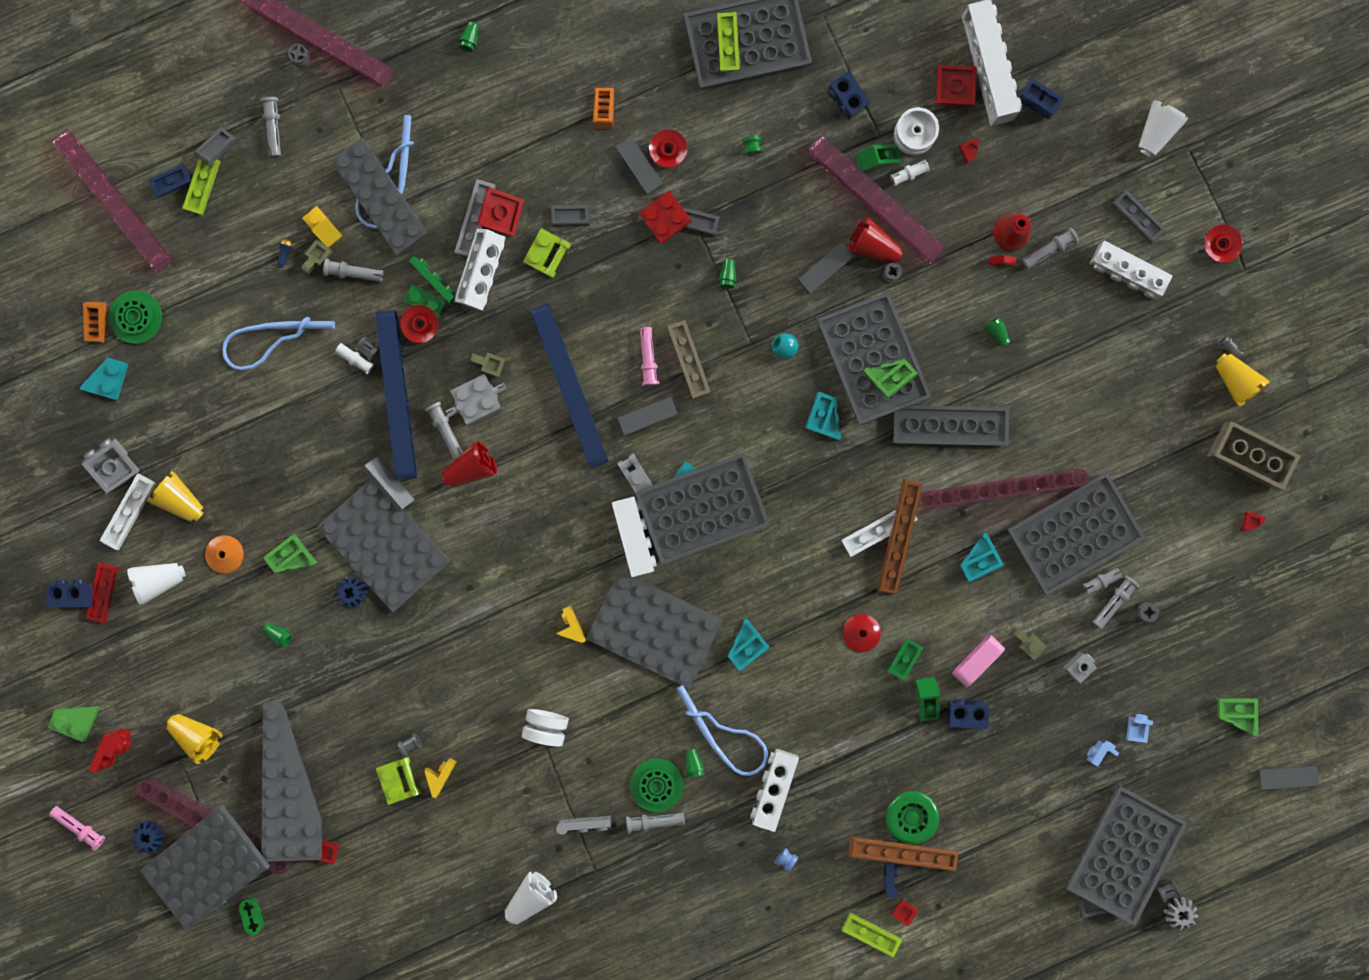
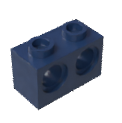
[828,71,870,119]
[1019,78,1064,120]
[46,580,93,607]
[947,699,990,729]

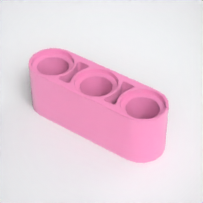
[952,635,1005,688]

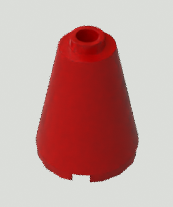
[992,213,1031,251]
[847,217,902,264]
[442,441,497,488]

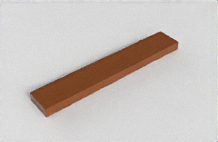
[877,479,923,595]
[848,836,959,871]

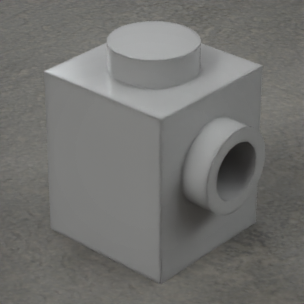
[1063,652,1097,684]

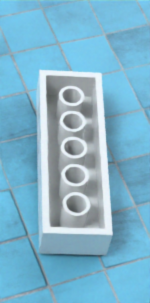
[962,0,1022,126]

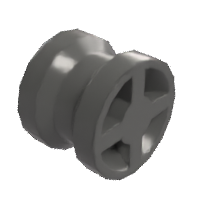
[288,44,310,67]
[1136,602,1159,622]

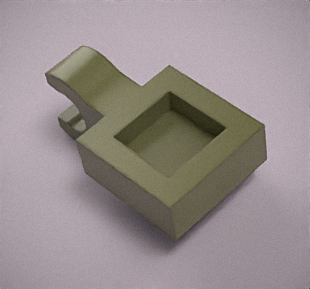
[301,239,333,275]
[470,353,506,377]
[1013,628,1047,661]

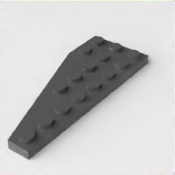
[262,704,322,862]

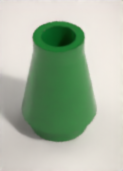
[458,22,479,53]
[718,259,737,289]
[986,317,1011,347]
[262,622,292,648]
[685,749,705,778]

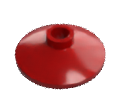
[649,129,687,168]
[1204,224,1243,263]
[400,304,439,343]
[843,614,881,652]

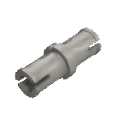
[1082,567,1122,595]

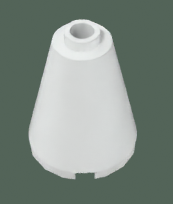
[1138,100,1188,157]
[127,563,186,605]
[505,872,557,924]

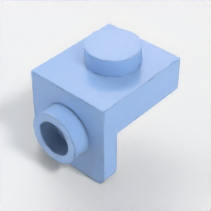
[1126,714,1153,743]
[1086,740,1119,767]

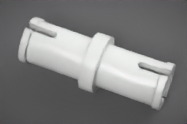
[890,159,929,186]
[335,343,374,374]

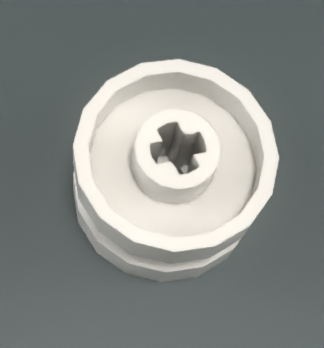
[893,107,939,156]
[521,709,569,746]

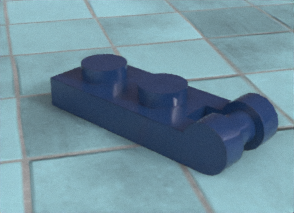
[884,840,898,898]

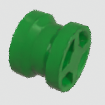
[742,135,763,155]

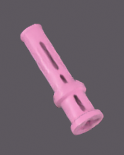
[640,327,659,387]
[49,806,106,851]

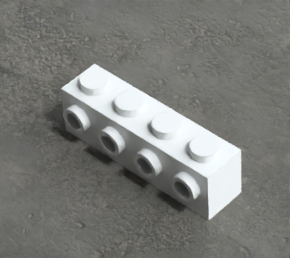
[1089,241,1173,299]
[612,497,657,577]

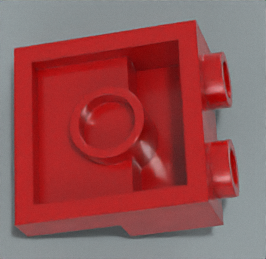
[89,728,132,773]

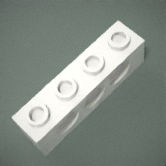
[454,228,506,310]
[750,749,799,832]

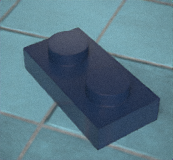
[148,164,192,198]

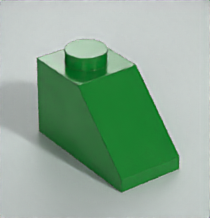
[856,144,901,172]
[916,677,940,722]

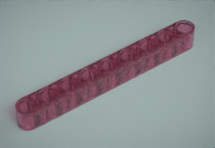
[240,0,396,88]
[52,128,173,273]
[806,135,945,263]
[918,469,1089,508]
[136,777,293,875]

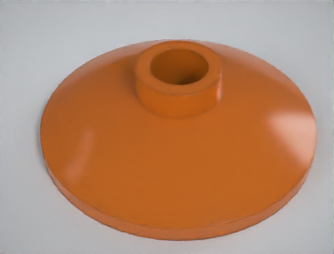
[205,535,244,574]

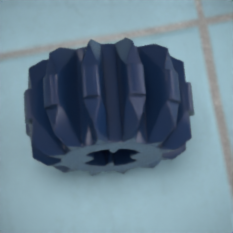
[334,576,368,609]
[130,820,165,854]

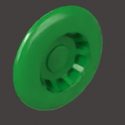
[109,290,162,344]
[630,759,684,812]
[886,791,939,845]

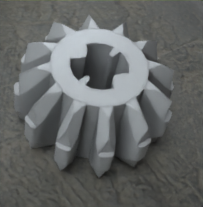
[1164,897,1198,931]

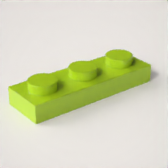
[717,12,740,73]
[183,158,221,216]
[841,912,902,958]

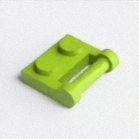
[523,228,571,278]
[376,757,421,805]

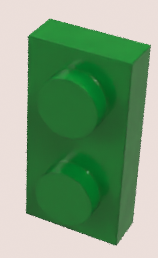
[403,284,447,319]
[887,638,923,681]

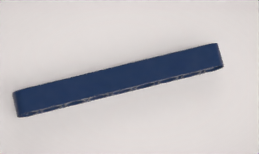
[531,303,609,469]
[376,310,417,481]

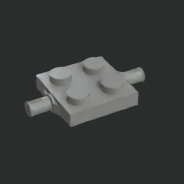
[445,374,507,426]

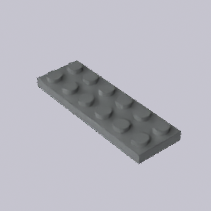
[331,138,429,255]
[893,405,1009,446]

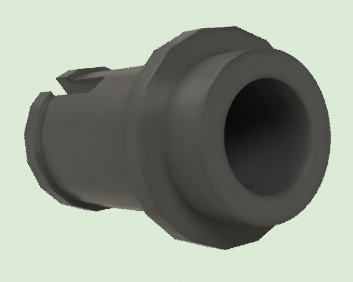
[1218,336,1244,358]

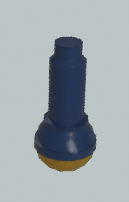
[277,239,293,269]

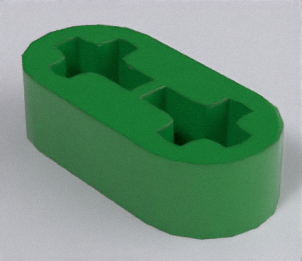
[239,897,264,935]

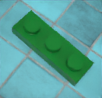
[409,256,455,305]

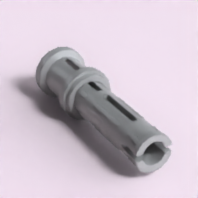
[261,97,281,157]
[1022,227,1079,269]
[323,259,383,283]
[425,402,463,459]
[1092,575,1140,629]
[626,812,685,834]

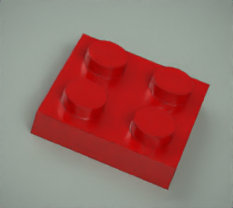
[936,65,977,107]
[477,187,524,237]
[639,190,692,244]

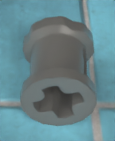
[883,263,902,283]
[355,336,380,361]
[397,733,423,757]
[1155,879,1182,903]

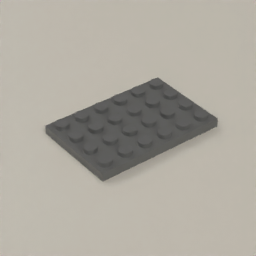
[683,0,812,90]
[817,292,931,426]
[635,452,770,565]
[1007,472,1146,596]
[317,479,451,613]
[586,570,723,689]
[1065,785,1187,926]
[139,805,270,931]

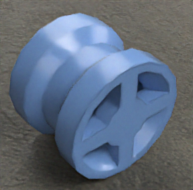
[774,848,798,873]

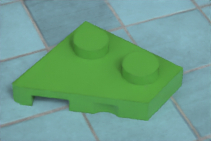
[863,359,918,399]
[263,534,318,573]
[1217,698,1258,736]
[48,706,100,742]

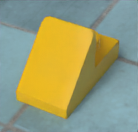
[302,206,343,248]
[556,605,586,643]
[425,758,457,799]

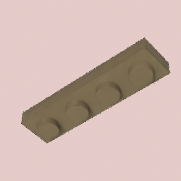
[667,320,711,399]

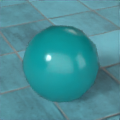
[772,333,799,360]

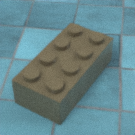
[1207,421,1301,491]

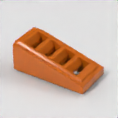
[593,88,614,129]
[83,302,106,342]

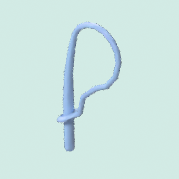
[355,115,414,229]
[222,317,335,371]
[676,685,768,776]

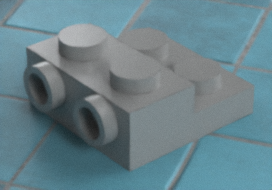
[82,438,139,493]

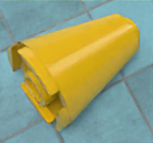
[1216,354,1270,407]
[147,471,204,522]
[167,714,222,764]

